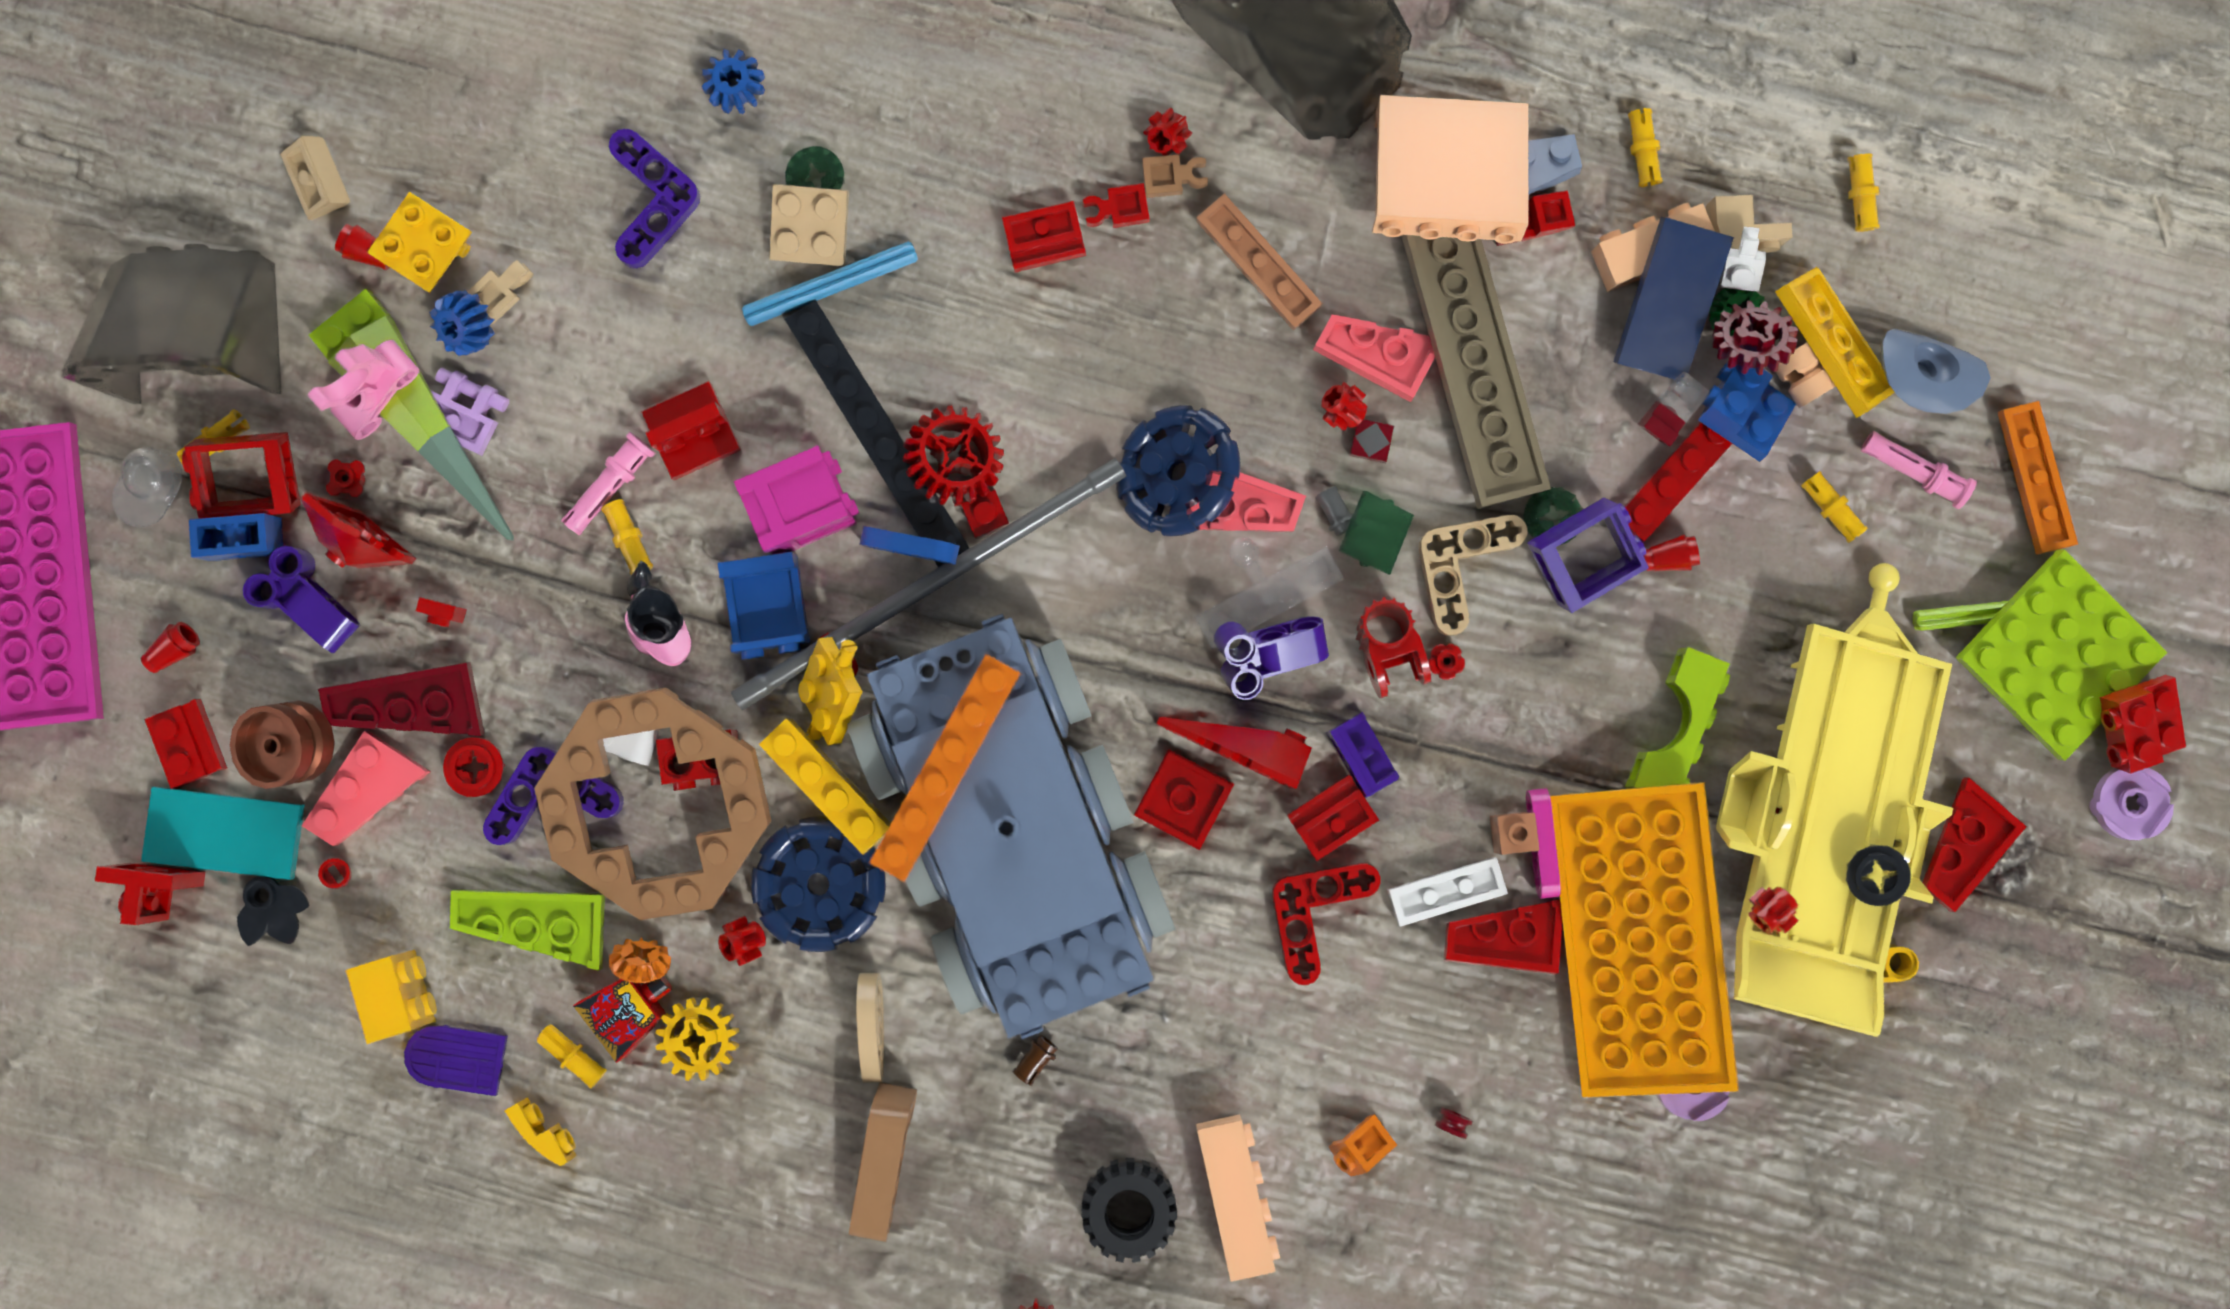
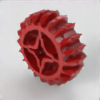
[903,405,1004,506]

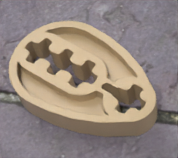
[856,973,884,1083]

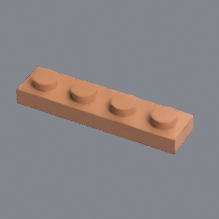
[1196,193,1323,331]

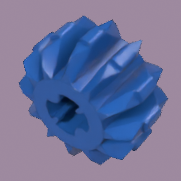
[702,49,765,114]
[429,290,495,356]

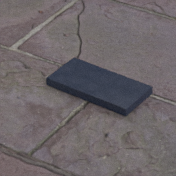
[1613,216,1734,382]

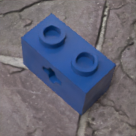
[189,513,284,561]

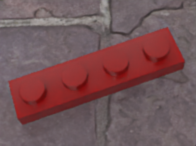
[1624,422,1732,542]

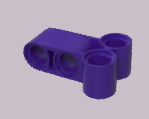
[242,546,361,653]
[1214,616,1329,700]

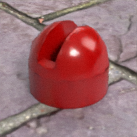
[318,858,352,889]

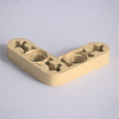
[1419,515,1527,636]

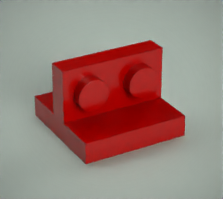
[641,381,741,481]
[94,863,206,925]

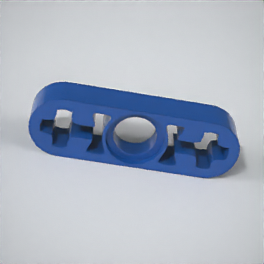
[859,526,960,565]

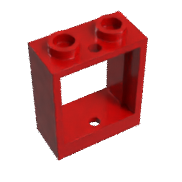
[182,432,301,519]

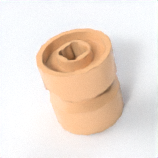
[1776,342,1836,408]

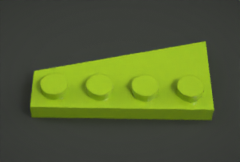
[449,889,605,971]

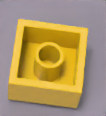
[346,950,437,1044]

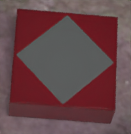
[1349,419,1394,463]

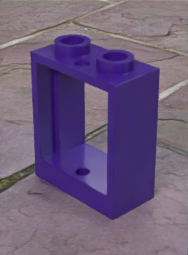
[1527,497,1649,613]

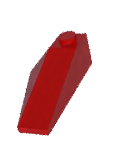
[301,492,417,569]

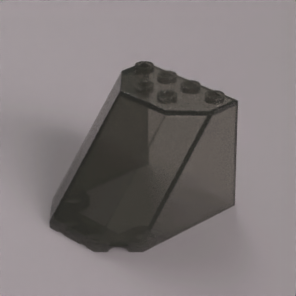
[1171,0,1412,140]
[62,244,282,404]

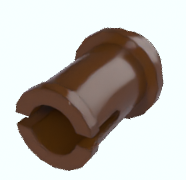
[1012,1035,1058,1086]

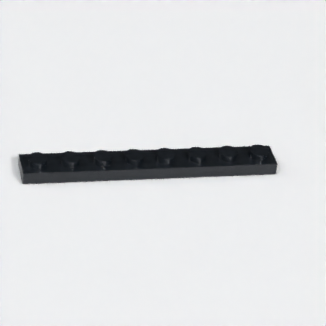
[784,300,970,567]

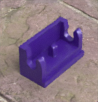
[1326,712,1400,798]

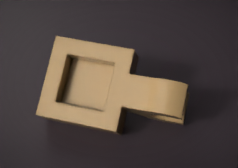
[467,260,534,324]

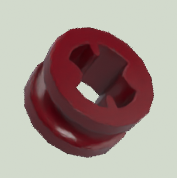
[1435,1107,1473,1139]

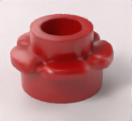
[1428,643,1465,680]

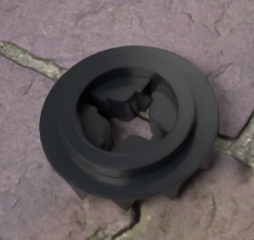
[1845,844,1911,906]

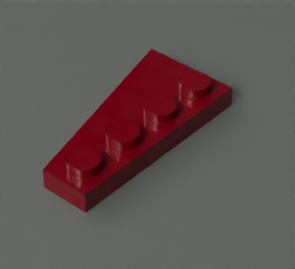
[318,662,485,736]

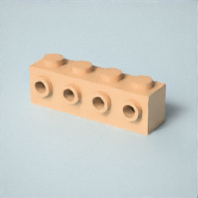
[1196,1114,1280,1282]

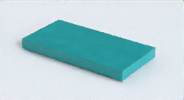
[141,787,305,880]

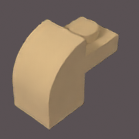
[1705,195,1793,253]

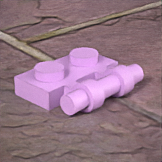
[430,368,509,456]

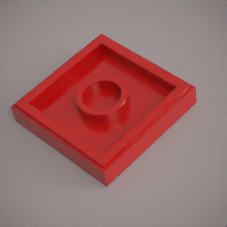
[1134,749,1235,850]

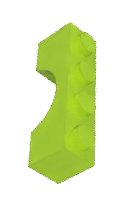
[1625,647,1730,789]

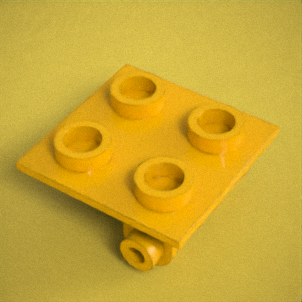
[367,192,472,293]

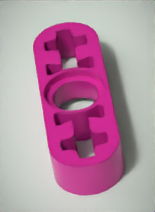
[1526,788,1561,899]

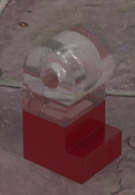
[1637,371,1709,447]

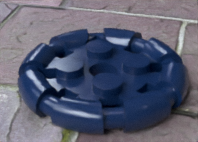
[1116,405,1241,536]
[750,816,886,952]

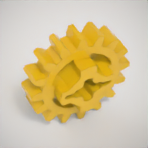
[655,997,740,1081]

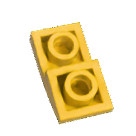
[504,1097,577,1166]

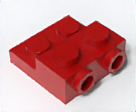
[2100,674,2186,774]

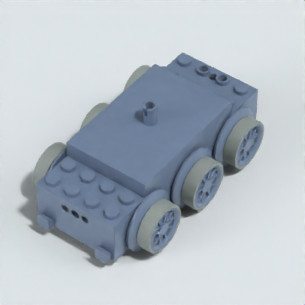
[848,614,1176,1040]

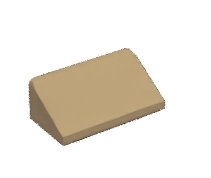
[280,136,350,220]

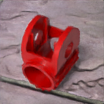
[1355,597,1431,698]

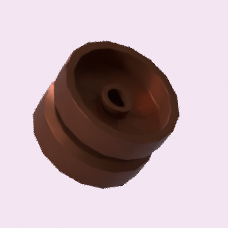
[230,700,335,789]

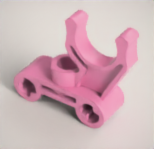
[308,340,419,440]

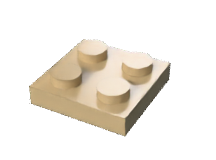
[769,184,849,266]

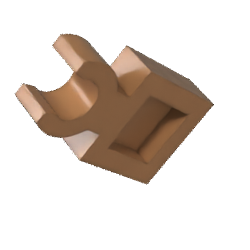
[1142,155,1208,198]

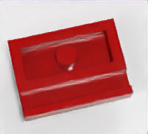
[1002,201,1086,273]
[144,699,227,789]
[1286,774,1380,861]

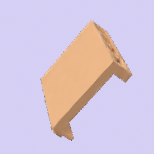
[1372,95,1528,244]

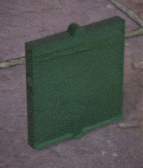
[1339,491,1414,575]

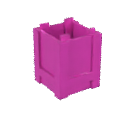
[733,446,860,555]

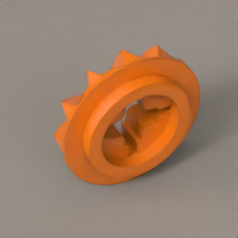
[609,937,671,983]

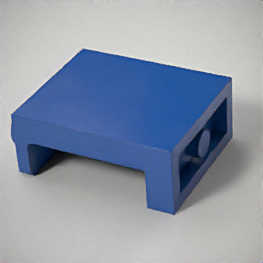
[717,552,810,660]

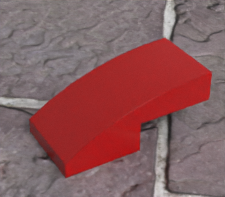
[1496,190,1576,246]

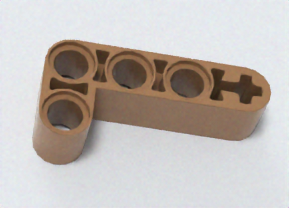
[849,1082,917,1242]

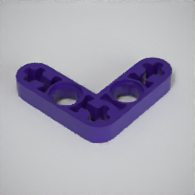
[609,129,701,269]
[483,747,624,845]

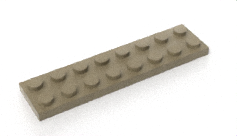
[1402,235,1551,509]

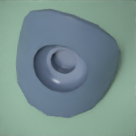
[1881,329,1991,414]

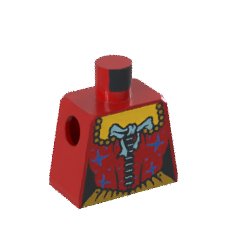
[573,976,672,1063]

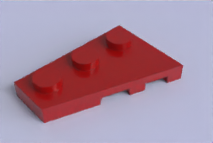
[1922,777,2027,912]
[1443,899,1563,974]

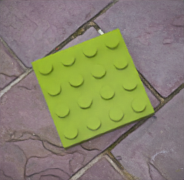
[1955,549,2168,761]

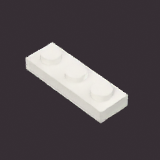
[1387,857,1508,927]

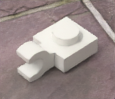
[1721,227,1766,292]

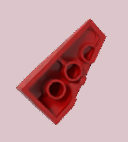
[1155,717,1312,789]

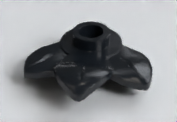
[237,876,310,946]

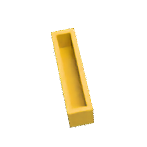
[759,718,891,855]

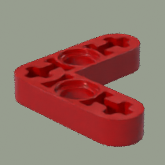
[1272,863,1381,985]

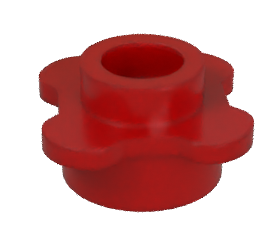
[326,459,365,497]

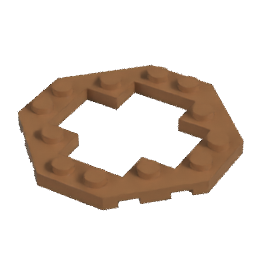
[534,687,772,920]

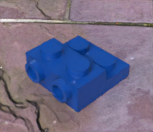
[1698,360,1796,462]

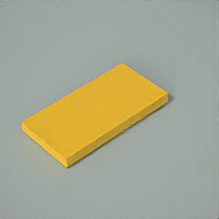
[1775,267,1895,418]

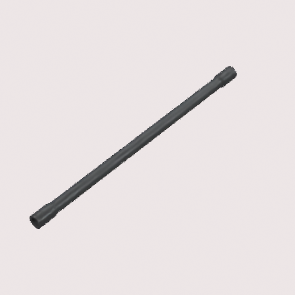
[731,458,1127,711]

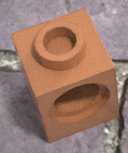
[1490,812,1540,855]

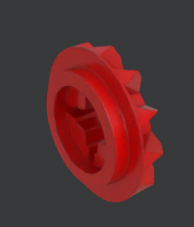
[443,737,505,797]

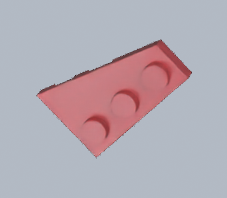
[1313,314,1435,402]
[1190,472,1306,532]
[302,731,431,846]

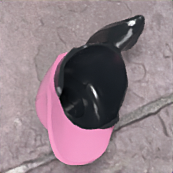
[625,561,691,666]

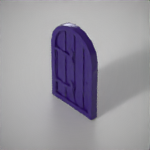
[404,1025,508,1096]

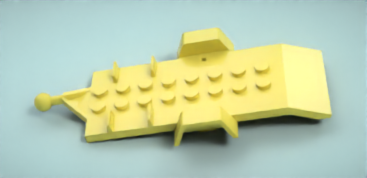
[1716,563,1953,1037]

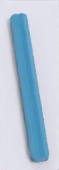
[742,242,918,326]

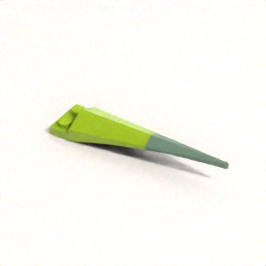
[308,288,514,541]

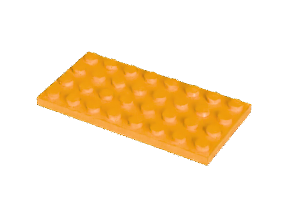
[1550,782,1739,1097]

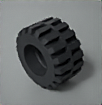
[1081,1158,1177,1263]

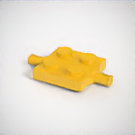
[798,637,863,745]

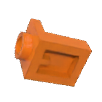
[1329,1114,1397,1177]

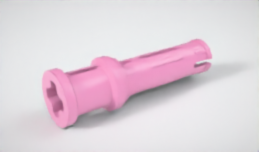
[1861,430,1977,509]
[561,432,656,535]

